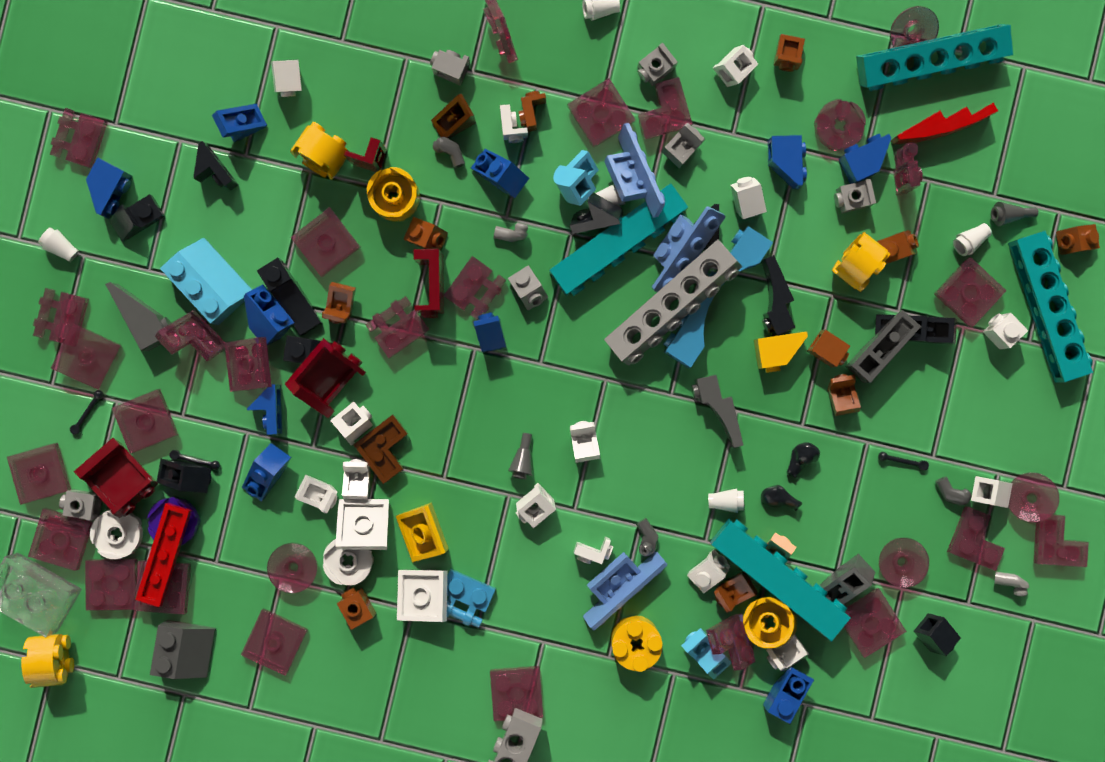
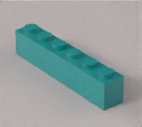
[549,183,688,297]
[710,519,851,641]

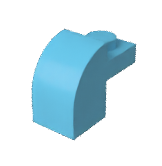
[553,150,599,206]
[681,628,732,679]

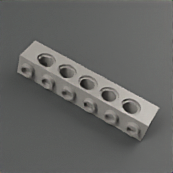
[604,239,742,365]
[488,708,542,762]

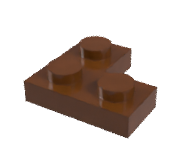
[353,414,408,484]

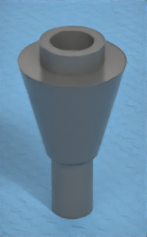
[991,202,1038,226]
[508,433,532,480]

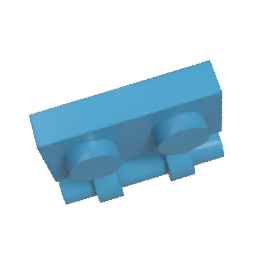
[447,569,496,628]

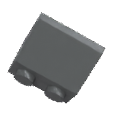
[150,620,216,679]

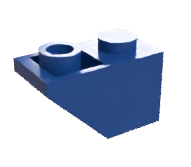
[839,133,891,184]
[768,135,807,189]
[471,149,529,198]
[86,157,132,219]
[244,285,295,347]
[473,313,507,353]
[242,443,291,502]
[763,667,814,724]

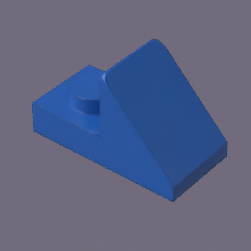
[212,104,267,142]
[247,384,282,435]

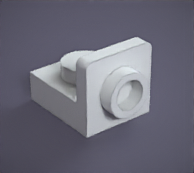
[500,104,528,143]

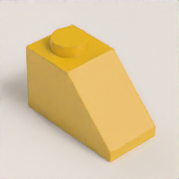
[754,331,808,373]

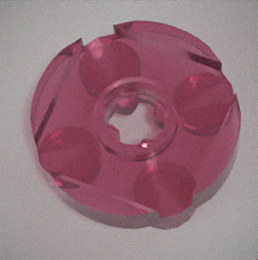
[814,99,866,151]

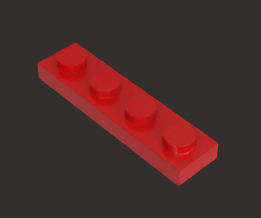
[135,503,192,607]

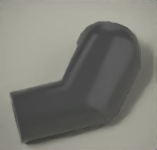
[433,137,465,168]
[935,476,972,506]
[636,518,659,557]

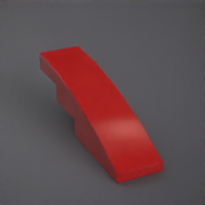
[891,102,998,145]

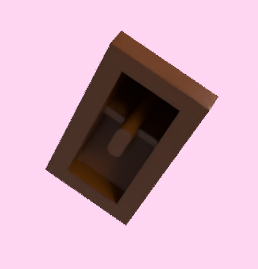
[431,94,476,139]

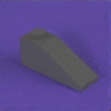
[105,282,174,351]
[845,310,921,383]
[820,554,875,605]

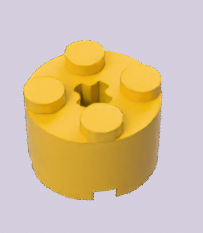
[290,122,348,180]
[367,167,420,221]
[831,232,890,292]
[743,597,797,648]
[611,616,663,672]
[21,634,74,688]

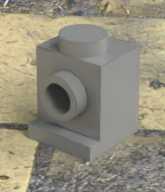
[637,42,678,86]
[430,50,470,86]
[834,179,876,214]
[59,489,102,520]

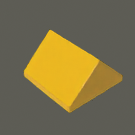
[396,502,449,562]

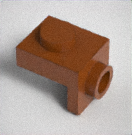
[773,34,805,72]
[518,91,546,132]
[404,217,448,251]
[1056,224,1100,255]
[877,230,919,264]
[322,282,356,324]
[828,374,861,416]
[714,571,758,613]

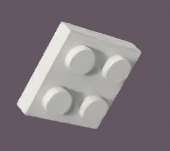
[336,499,389,550]
[397,570,448,622]

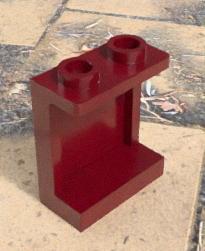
[414,249,444,318]
[285,338,366,419]
[73,438,158,518]

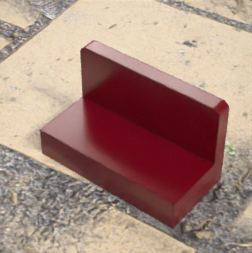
[344,137,387,172]

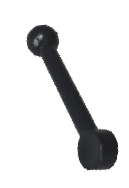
[70,390,104,434]
[169,450,220,470]
[878,452,929,470]

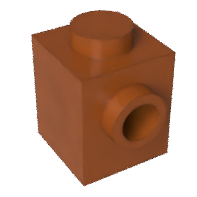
[807,329,850,368]
[337,587,376,630]

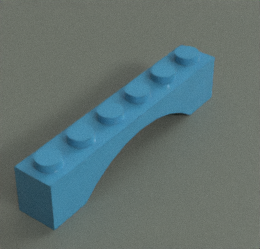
[663,226,773,368]

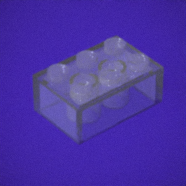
[0,553,82,638]

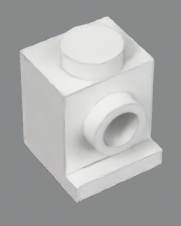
[713,45,758,87]
[330,402,373,445]
[516,483,556,528]

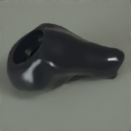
[787,442,820,478]
[761,485,802,511]

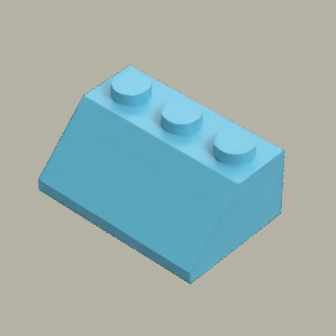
[160,238,252,325]

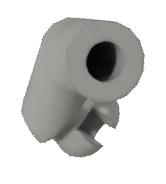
[493,223,528,242]
[994,572,1029,597]

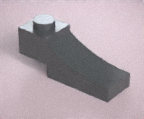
[692,375,743,448]

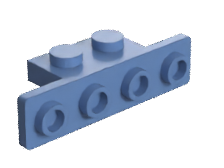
[604,123,665,218]
[652,207,725,292]
[583,551,667,631]

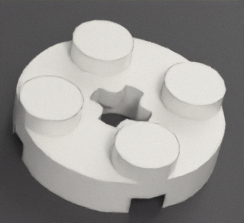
[90,510,143,559]
[323,539,374,585]

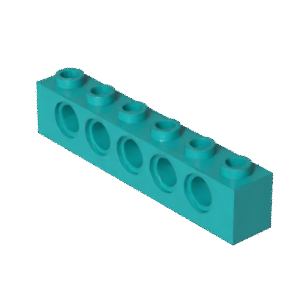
[856,24,1013,91]
[1008,231,1093,383]

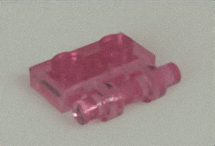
[50,108,108,169]
[893,143,923,195]
[444,256,506,320]
[33,288,89,346]
[365,296,430,358]

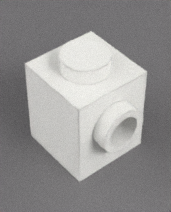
[271,60,302,97]
[730,177,767,219]
[983,313,1028,349]
[971,476,1013,508]

